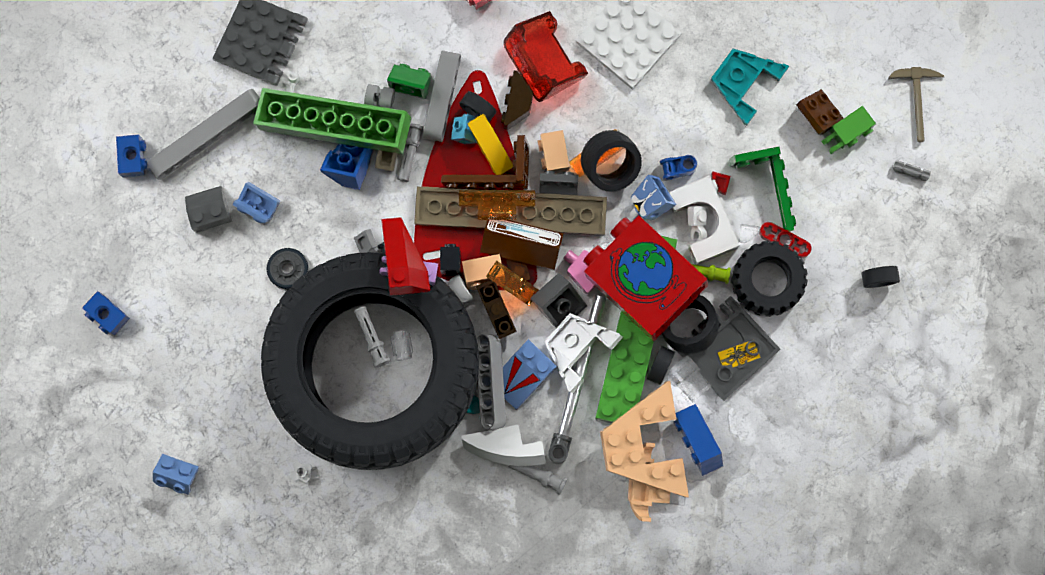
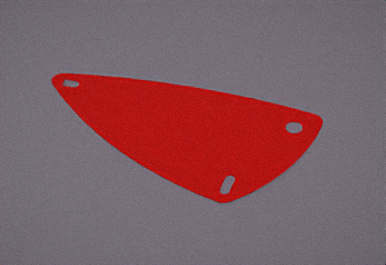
[414,70,537,290]

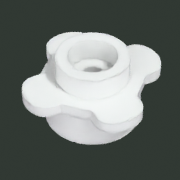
[291,461,312,483]

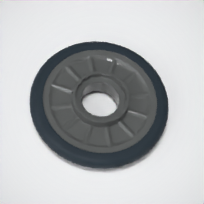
[266,248,308,289]

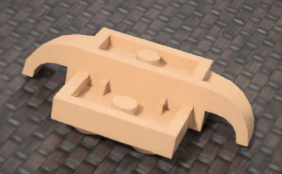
[628,442,670,522]

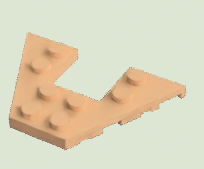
[600,381,689,497]

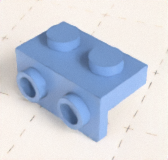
[233,182,280,223]
[153,454,199,495]

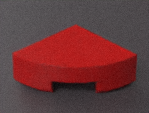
[711,171,731,195]

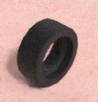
[459,91,496,123]
[861,266,900,288]
[647,346,675,385]

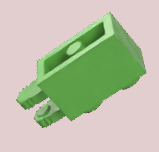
[821,105,876,154]

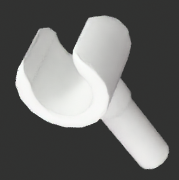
[287,71,300,93]

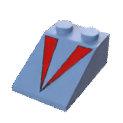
[503,339,557,410]

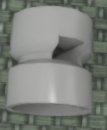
[364,84,395,109]

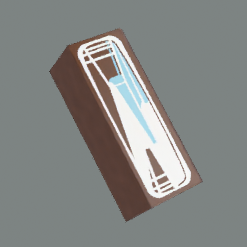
[480,215,564,271]

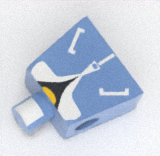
[630,175,676,220]

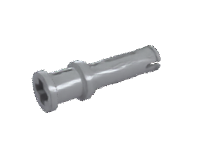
[397,123,424,182]
[354,306,391,368]
[508,465,567,494]

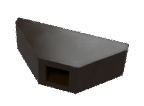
[501,70,533,130]
[476,279,517,339]

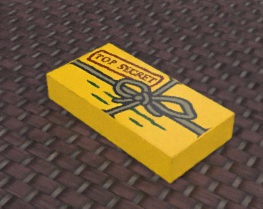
[718,341,761,368]

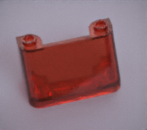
[503,11,588,102]

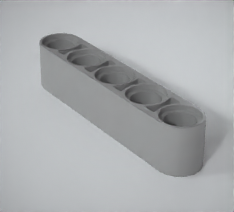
[423,51,461,142]
[477,334,506,429]

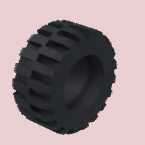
[731,241,808,317]

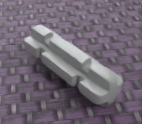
[893,160,931,181]

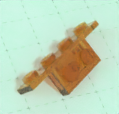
[459,190,536,220]

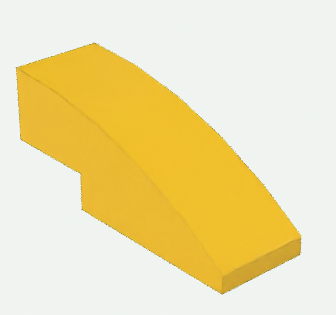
[467,114,513,175]

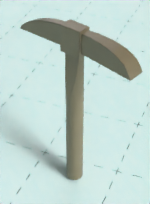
[888,67,944,143]

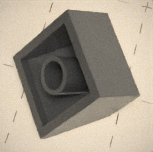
[185,186,232,233]
[530,273,587,328]

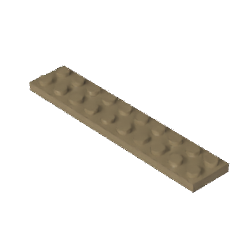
[414,186,607,236]

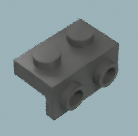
[539,171,578,195]

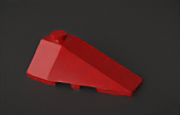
[381,217,430,296]

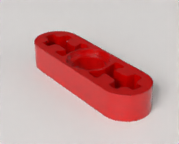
[759,222,812,258]

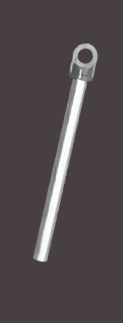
[548,295,606,464]

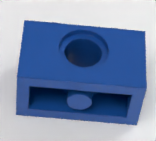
[116,134,148,178]
[82,291,130,335]

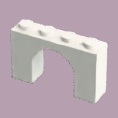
[669,176,741,265]

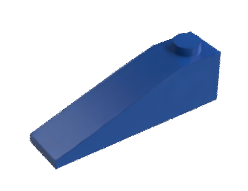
[320,144,373,190]

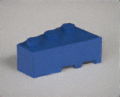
[673,404,723,476]

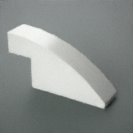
[461,425,546,466]

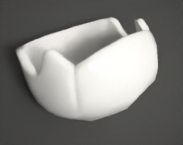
[448,274,473,303]

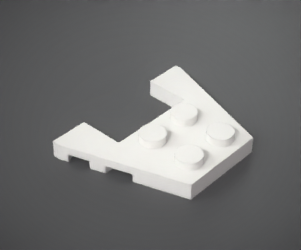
[545,313,623,394]

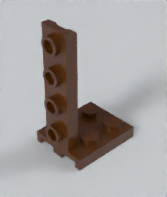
[441,135,530,190]

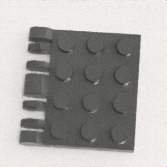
[213,0,308,86]
[676,296,781,401]

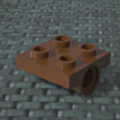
[796,89,844,136]

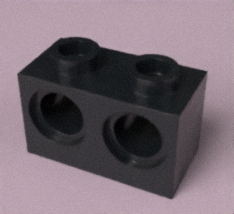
[440,244,461,276]

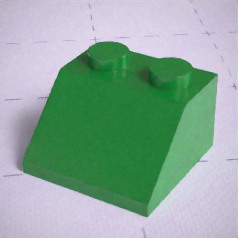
[387,64,432,99]

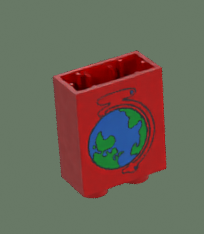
[583,215,708,342]

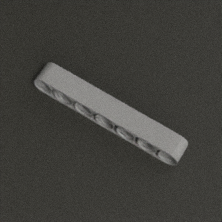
[147,89,260,180]

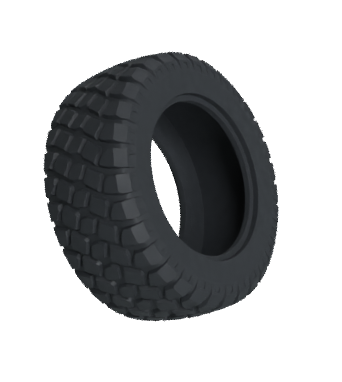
[261,252,479,470]

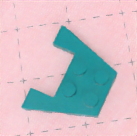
[711,48,789,126]

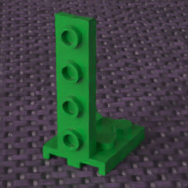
[729,146,796,232]

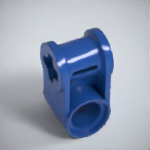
[659,155,697,180]

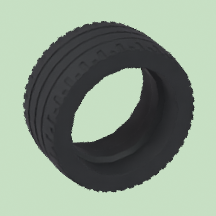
[580,130,642,192]
[662,295,719,354]

